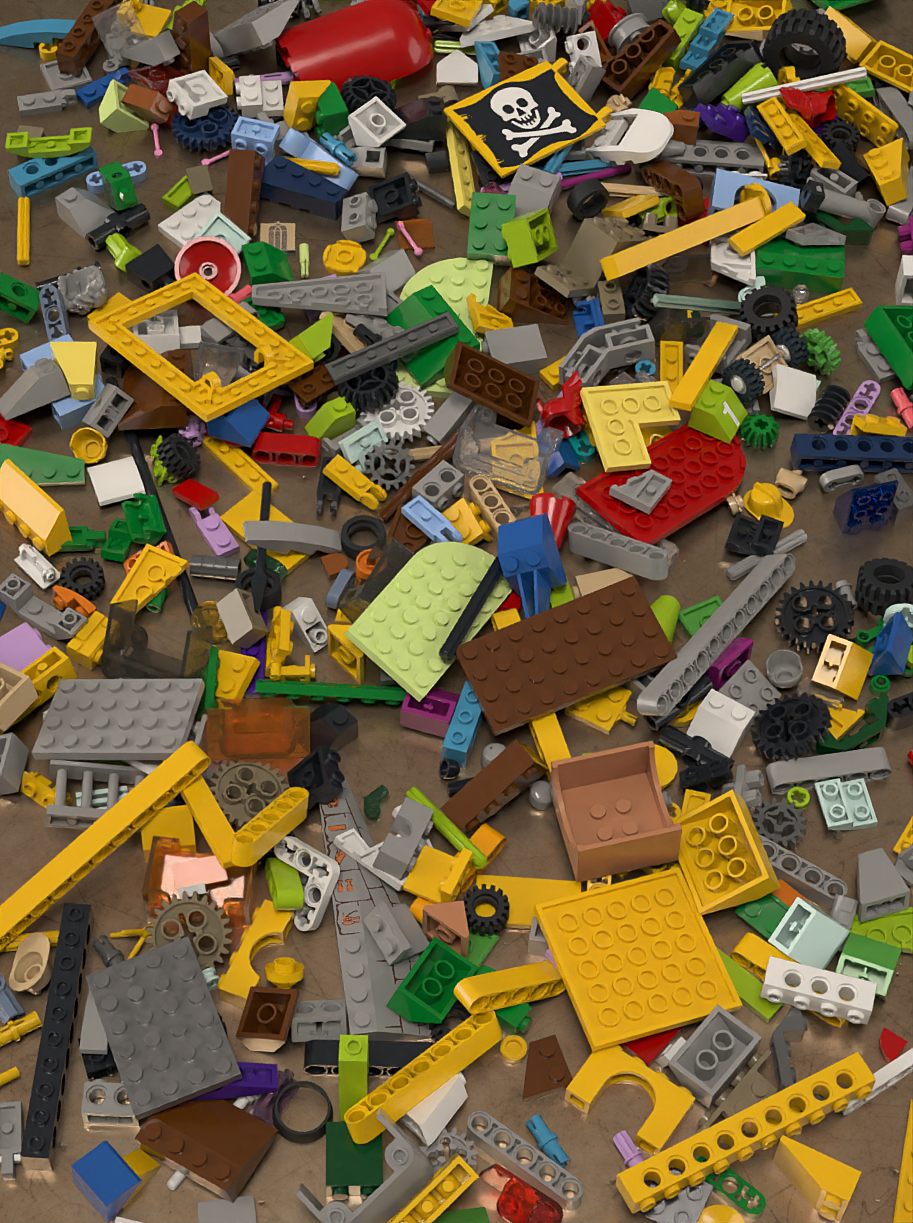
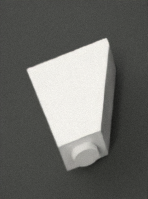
[400,1072,468,1146]

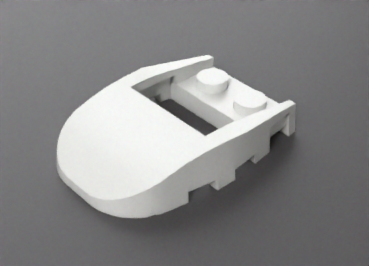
[585,108,674,165]

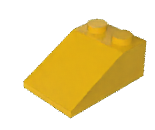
[725,0,793,42]
[773,1135,862,1222]

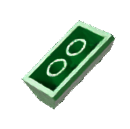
[386,936,479,1023]

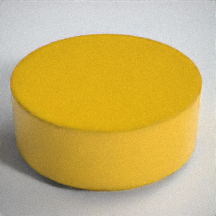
[500,1035,527,1064]

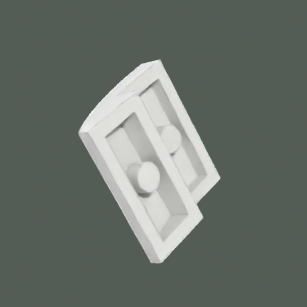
[769,364,816,420]
[87,456,146,506]

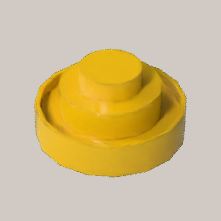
[265,957,304,989]

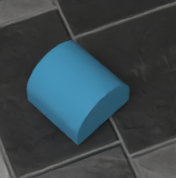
[508,0,530,20]

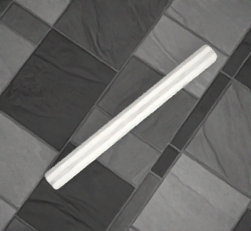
[742,67,867,105]

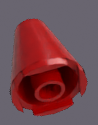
[529,493,577,551]

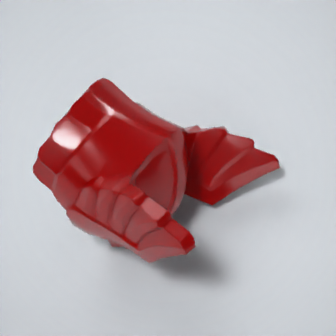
[779,86,836,128]
[536,371,587,440]

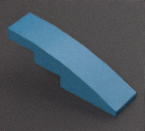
[679,8,734,71]
[0,19,76,48]

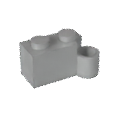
[200,301,259,356]

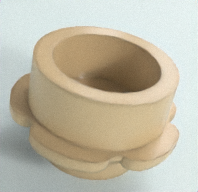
[726,493,745,515]

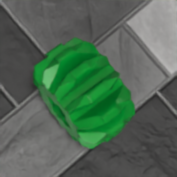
[740,412,780,451]

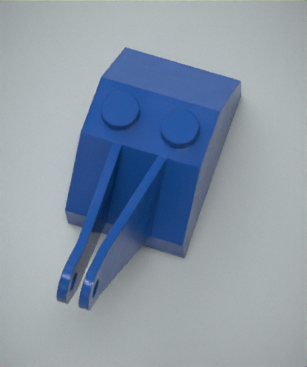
[498,512,567,618]

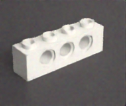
[760,956,877,1025]

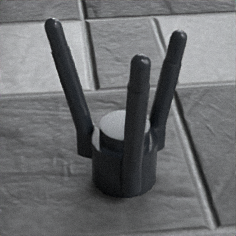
[423,15,460,42]

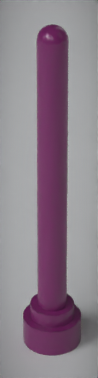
[561,163,632,190]

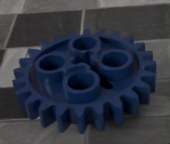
[171,103,239,151]

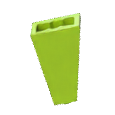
[339,1035,369,1122]

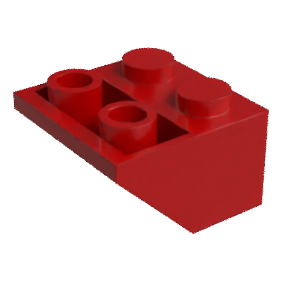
[587,0,627,44]

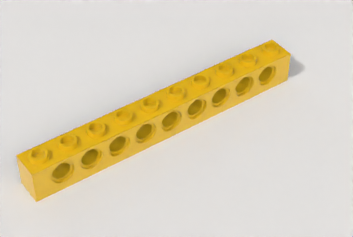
[615,1052,876,1214]

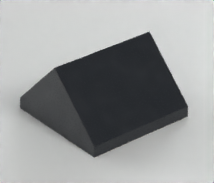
[816,140,870,183]

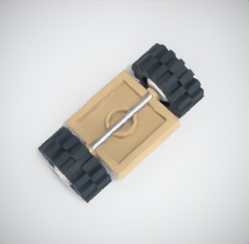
[721,327,809,404]

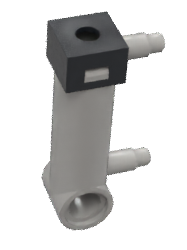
[799,177,886,229]

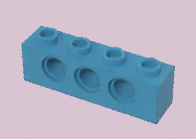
[8,146,98,198]
[442,679,484,768]

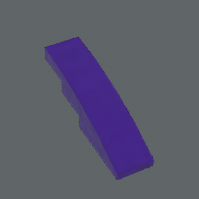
[188,1062,278,1101]

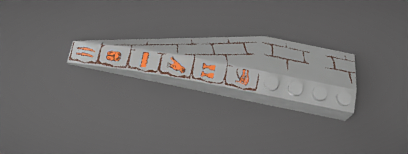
[318,764,432,1041]

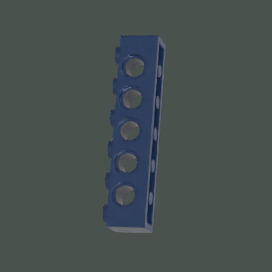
[790,433,913,473]

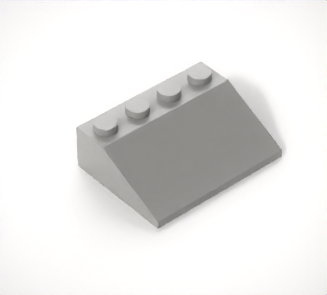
[213,0,299,57]

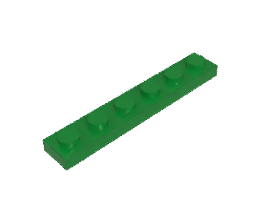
[256,679,407,705]

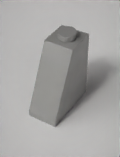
[423,391,486,446]
[856,848,911,923]

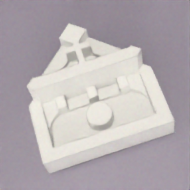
[437,50,478,86]

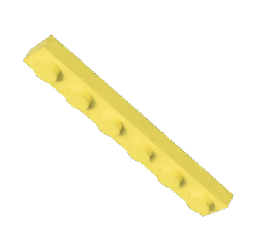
[446,117,475,217]

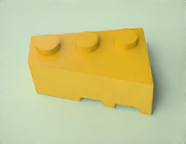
[863,137,910,206]

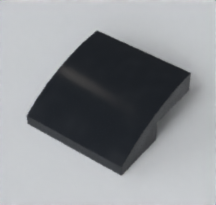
[724,513,784,555]

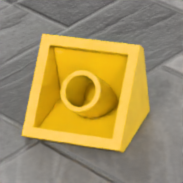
[327,624,366,685]

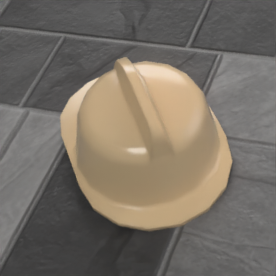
[9,932,53,995]

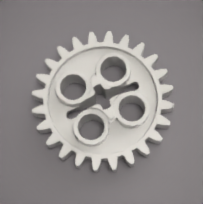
[360,381,435,444]

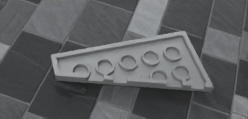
[252,272,388,316]

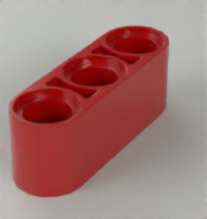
[252,432,322,467]

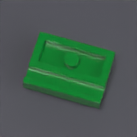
[734,893,790,940]

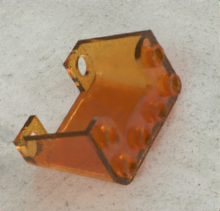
[142,836,258,929]

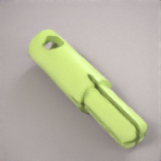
[299,243,309,278]

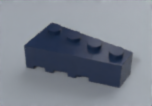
[259,154,348,221]

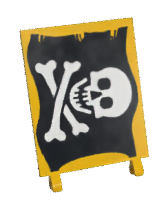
[444,58,613,178]

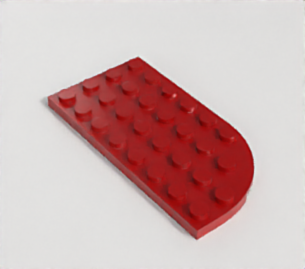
[576,423,746,545]

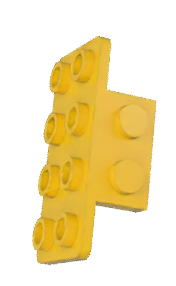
[828,83,899,148]

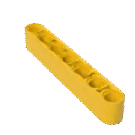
[344,1010,503,1144]

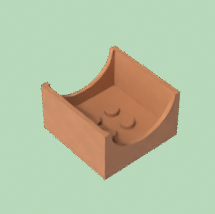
[550,740,682,882]

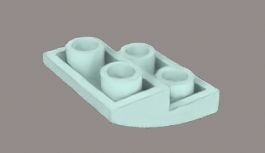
[814,778,878,830]

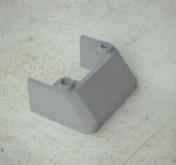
[296,1107,433,1223]

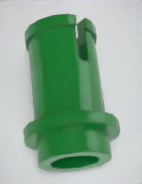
[146,585,170,613]

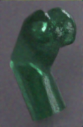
[364,785,389,819]

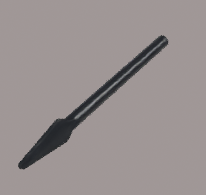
[251,481,272,612]

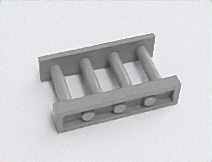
[45,760,149,834]

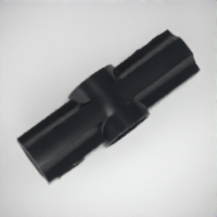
[86,203,150,250]
[644,674,714,731]
[658,725,735,770]

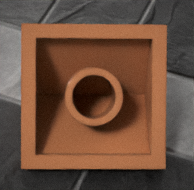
[422,900,469,959]

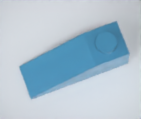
[474,41,500,89]

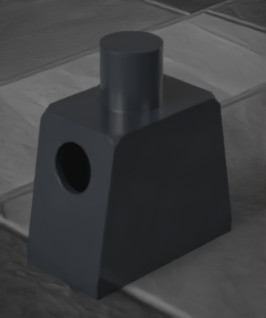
[125,244,177,293]

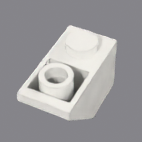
[283,597,328,653]

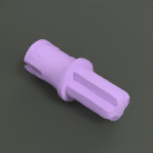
[613,1130,652,1184]

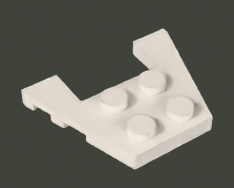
[333,805,433,891]

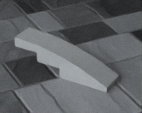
[243,521,342,555]

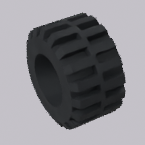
[740,285,798,343]
[855,558,913,617]

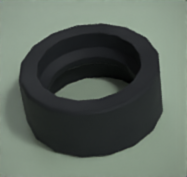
[567,178,610,220]
[341,515,386,560]
[235,568,282,611]

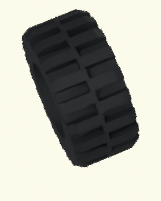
[762,8,846,81]

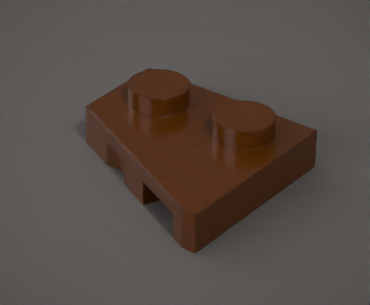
[523,1035,573,1103]

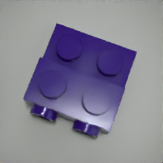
[695,103,750,143]

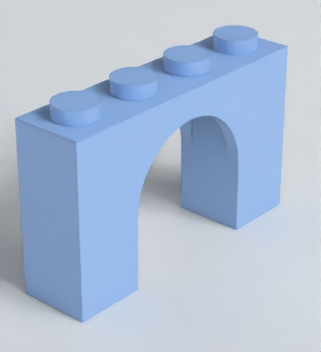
[707,168,800,237]
[19,334,105,430]

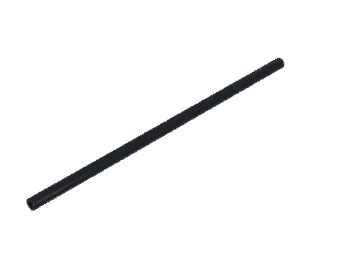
[106,376,207,634]

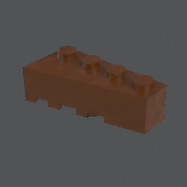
[599,19,682,101]

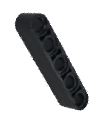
[304,1040,435,1077]

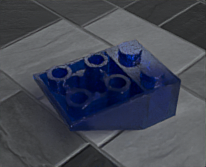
[833,480,899,534]

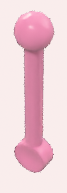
[151,123,163,158]
[201,150,229,167]
[396,222,423,256]

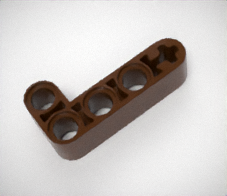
[642,160,705,221]

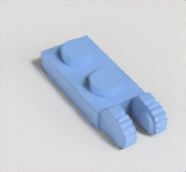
[401,495,463,543]

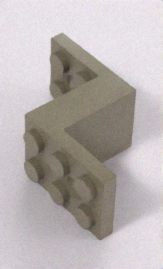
[534,216,650,298]

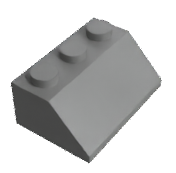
[668,1005,762,1109]

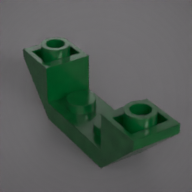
[802,184,874,245]
[806,694,889,757]

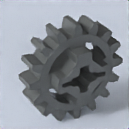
[364,439,415,491]
[752,797,807,849]

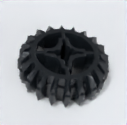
[340,74,397,114]
[622,263,670,323]
[337,363,399,413]

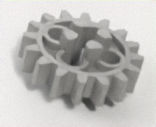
[419,1127,478,1175]

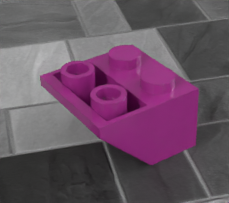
[401,687,460,738]

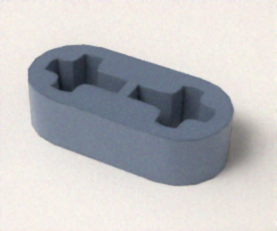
[325,568,356,610]

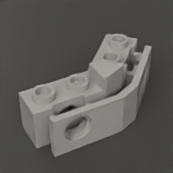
[559,317,655,388]

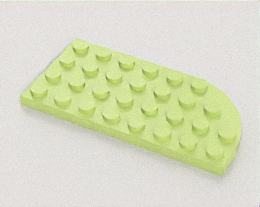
[389,257,494,398]
[344,542,513,702]

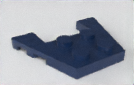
[744,106,783,150]

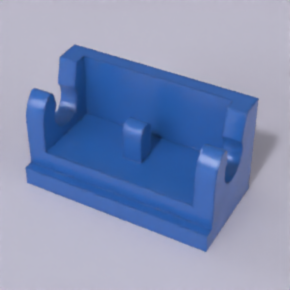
[573,298,605,340]

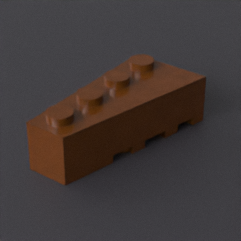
[168,1,212,76]
[224,149,266,241]
[440,739,550,834]

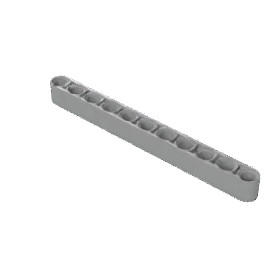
[637,554,796,716]

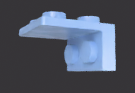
[231,116,280,167]

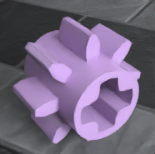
[178,418,207,447]

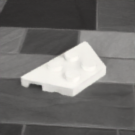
[460,15,537,48]
[710,224,756,286]

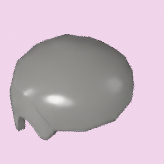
[766,649,803,688]

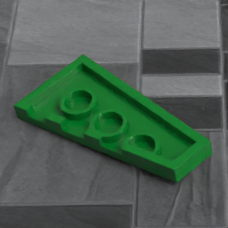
[0,443,85,487]

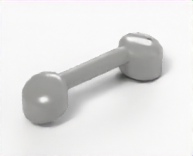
[481,743,553,810]

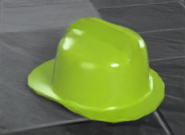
[662,0,704,26]

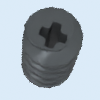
[532,2,578,35]

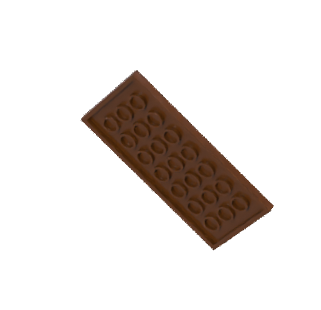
[455,576,678,736]

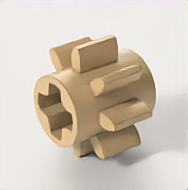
[606,94,632,114]

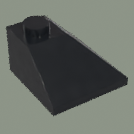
[288,702,358,754]

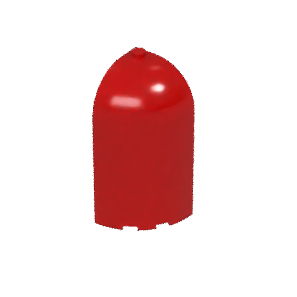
[275,0,434,93]

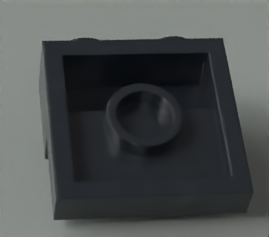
[368,172,423,224]
[287,745,345,811]

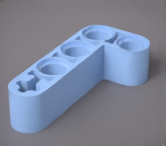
[279,127,359,191]

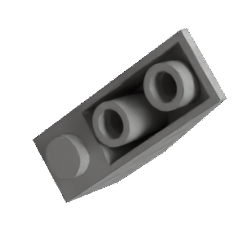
[338,146,388,178]

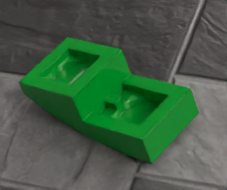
[101,518,133,562]

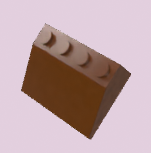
[443,341,540,428]
[118,349,194,430]
[134,1099,279,1203]

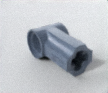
[0,974,25,1026]

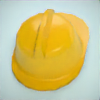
[743,482,794,529]

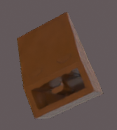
[497,266,568,325]

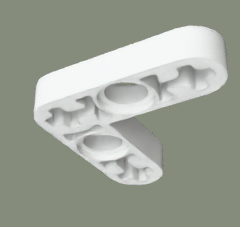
[274,836,340,931]

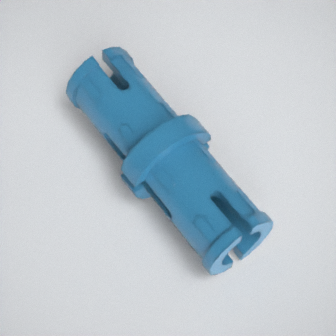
[320,132,357,166]
[525,1114,571,1168]

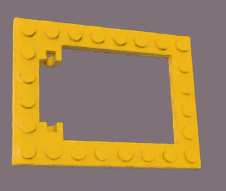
[88,272,314,423]

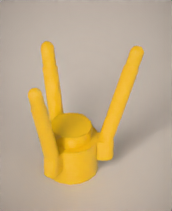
[755,138,784,180]

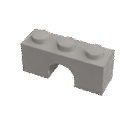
[372,797,434,880]

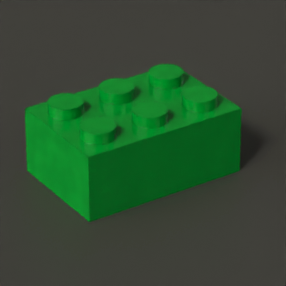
[467,192,516,267]

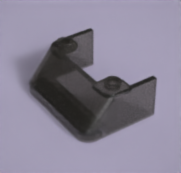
[645,254,712,347]
[101,599,214,679]

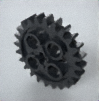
[775,580,855,654]
[750,692,832,761]

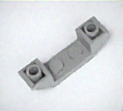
[0,573,88,640]

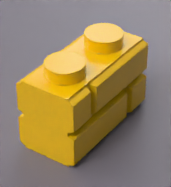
[66,611,121,670]

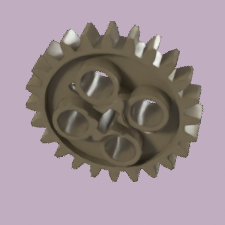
[208,756,290,832]
[145,891,232,971]

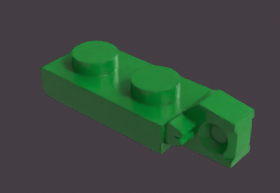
[39,526,107,552]

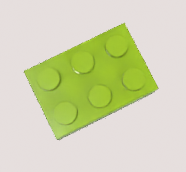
[501,207,559,268]

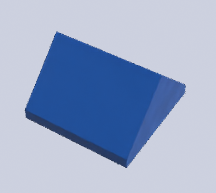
[867,611,913,675]
[71,1140,142,1223]

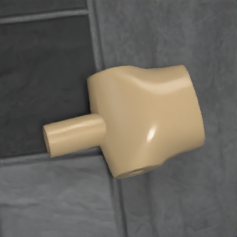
[774,468,808,499]

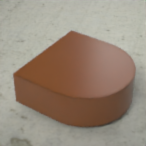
[320,553,348,580]

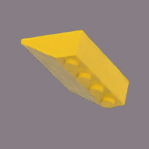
[673,789,781,915]

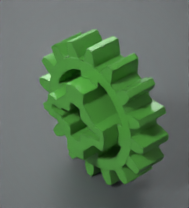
[799,328,842,375]

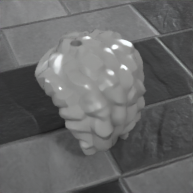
[57,265,108,315]

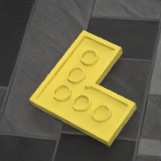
[580,381,681,472]

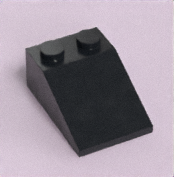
[390,96,447,141]

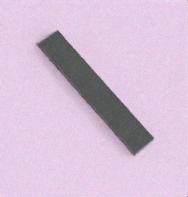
[325,312,459,385]

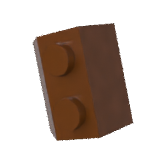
[236,986,300,1052]

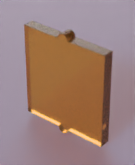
[395,218,435,252]

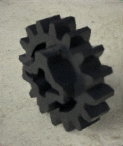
[777,148,814,193]

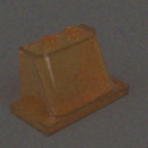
[206,698,310,760]

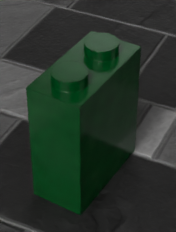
[326,1121,383,1200]

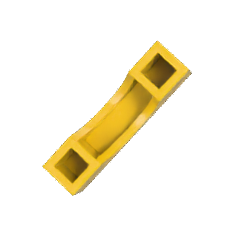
[217,899,294,1009]

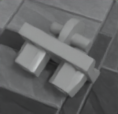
[721,764,765,813]

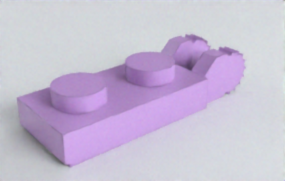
[189,505,240,557]

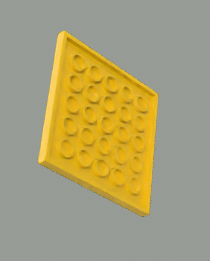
[533,867,743,1051]

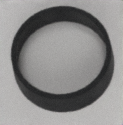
[272,1081,333,1144]

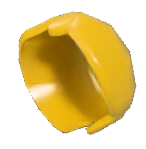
[70,427,108,465]

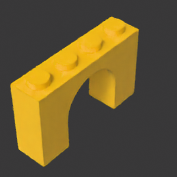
[565,1044,696,1156]

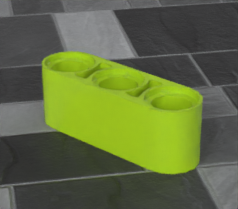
[265,858,304,910]

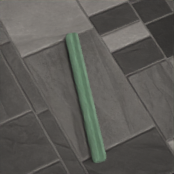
[651,293,741,315]

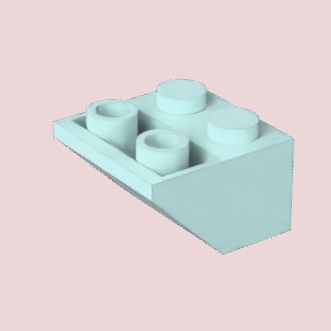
[768,897,850,970]

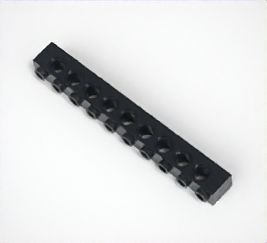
[20,903,94,1171]

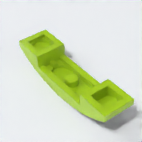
[5,127,93,158]

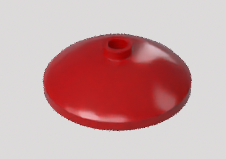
[174,236,241,296]

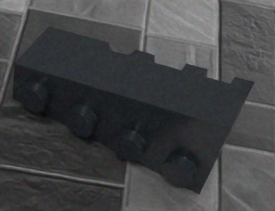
[677,40,764,109]

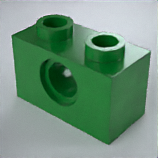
[0,272,40,324]

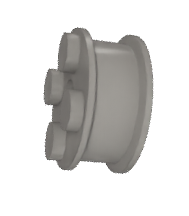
[608,13,651,55]

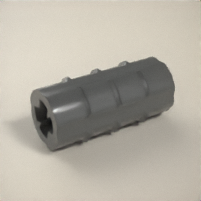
[190,554,242,581]

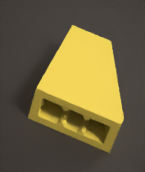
[50,342,99,400]

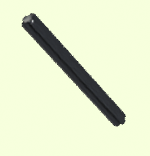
[439,556,503,661]

